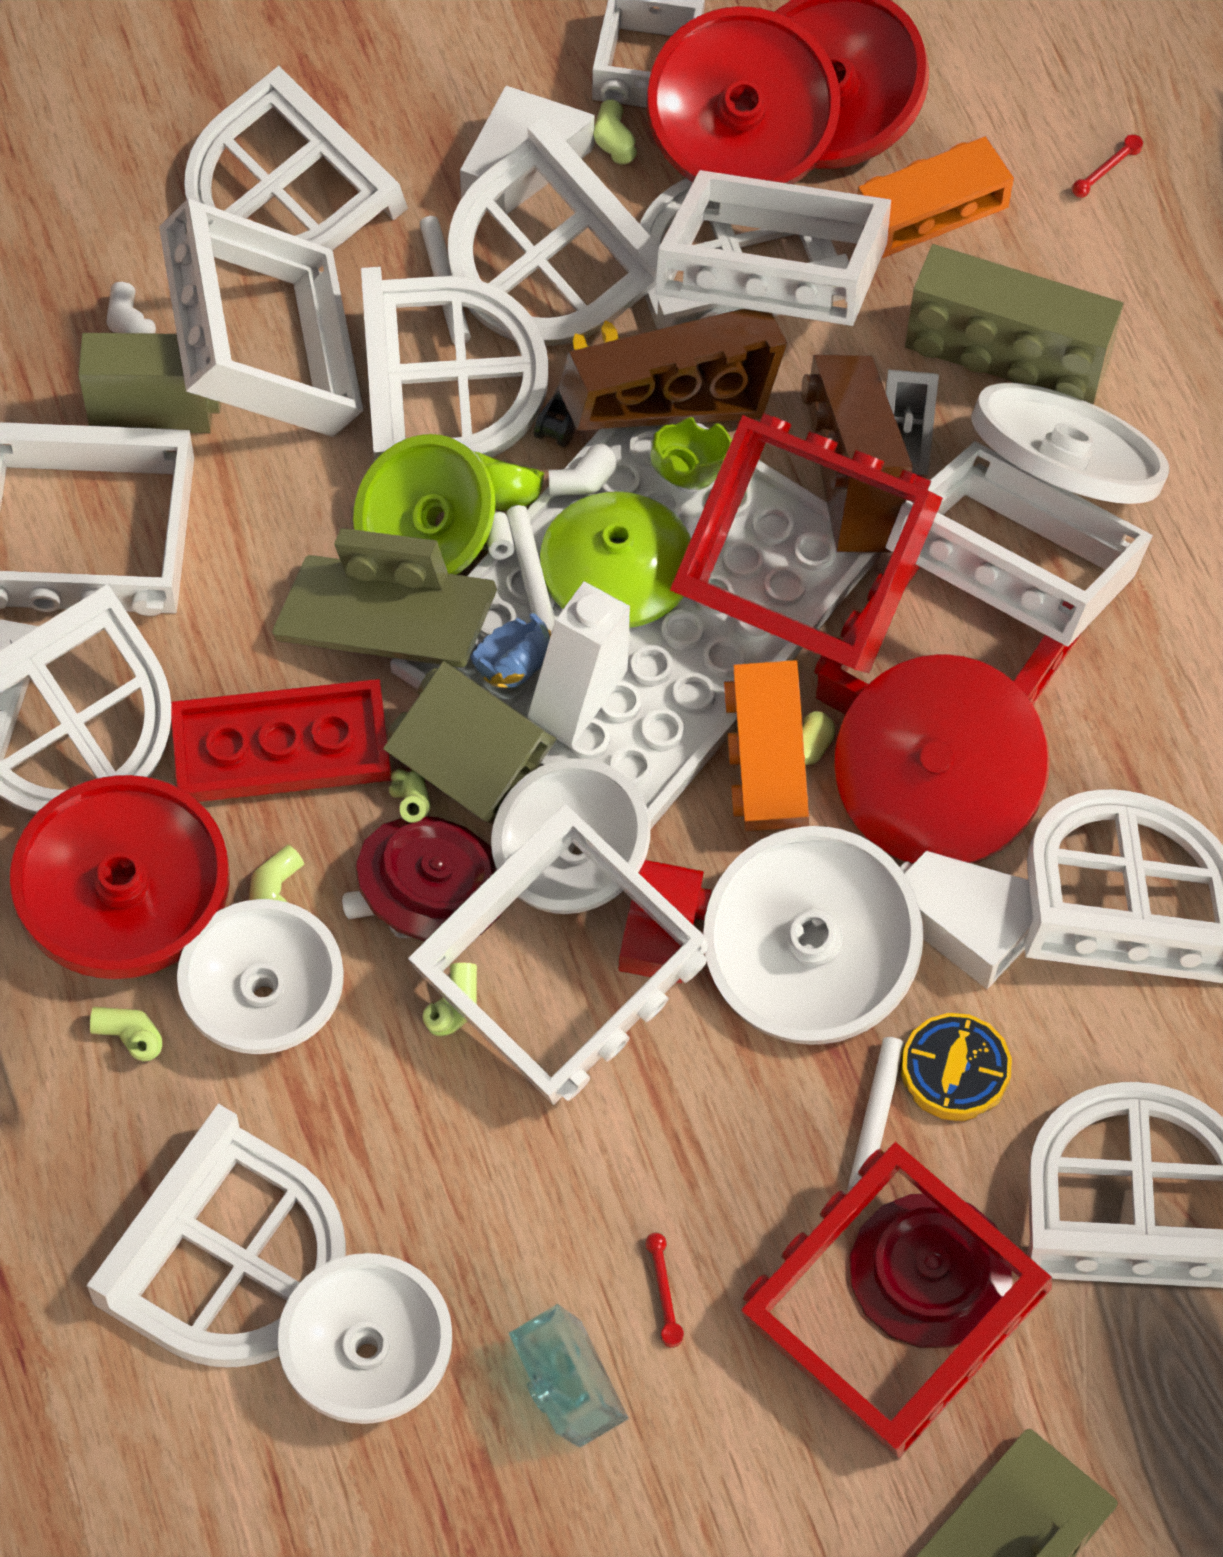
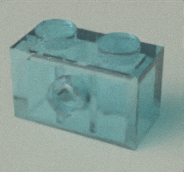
[509,1304,629,1448]

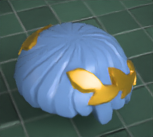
[470,613,551,688]

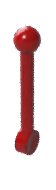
[1072,134,1143,198]
[645,1232,684,1348]

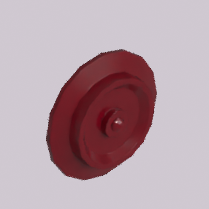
[355,816,502,942]
[850,1194,1013,1348]

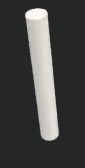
[420,216,471,344]
[507,505,555,633]
[847,1037,904,1191]

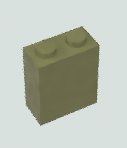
[78,333,221,433]
[383,661,557,824]

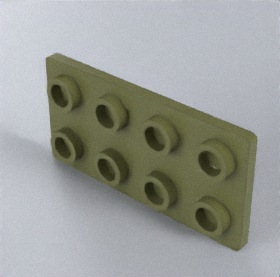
[272,528,497,668]
[916,1429,1118,1557]

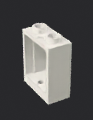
[592,0,705,108]

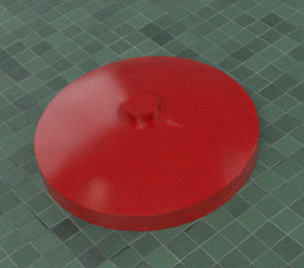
[774,0,929,169]
[646,6,840,185]
[835,654,1050,864]
[10,775,230,979]

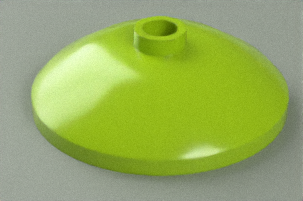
[353,434,495,575]
[540,491,691,628]

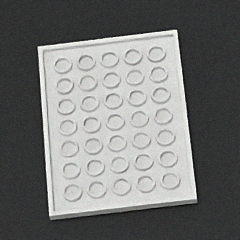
[390,423,882,830]

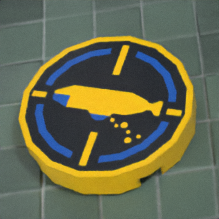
[901,1013,1012,1121]

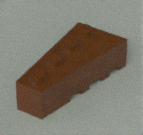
[558,308,787,431]
[801,355,913,553]

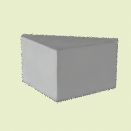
[885,369,939,475]

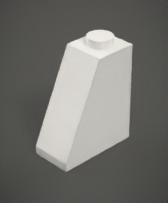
[460,86,595,215]
[527,581,630,748]
[900,851,1033,989]

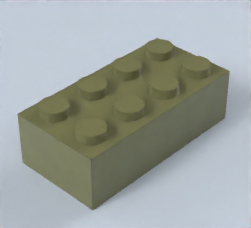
[905,244,1124,405]

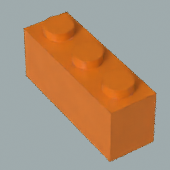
[857,136,1014,258]
[724,660,809,831]

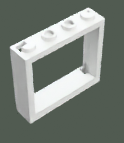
[655,170,891,326]
[159,198,363,437]
[0,422,194,616]
[885,441,1153,647]
[408,803,708,1105]

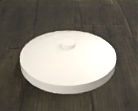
[971,383,1169,504]
[703,826,923,1045]

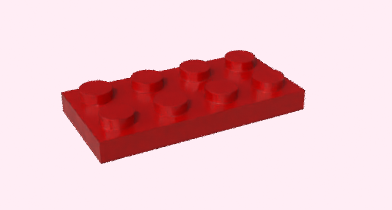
[171,679,392,802]

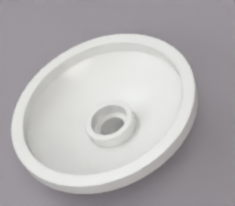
[491,758,650,914]
[177,899,344,1054]
[278,1253,452,1424]

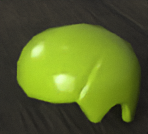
[650,417,732,490]
[475,451,544,511]

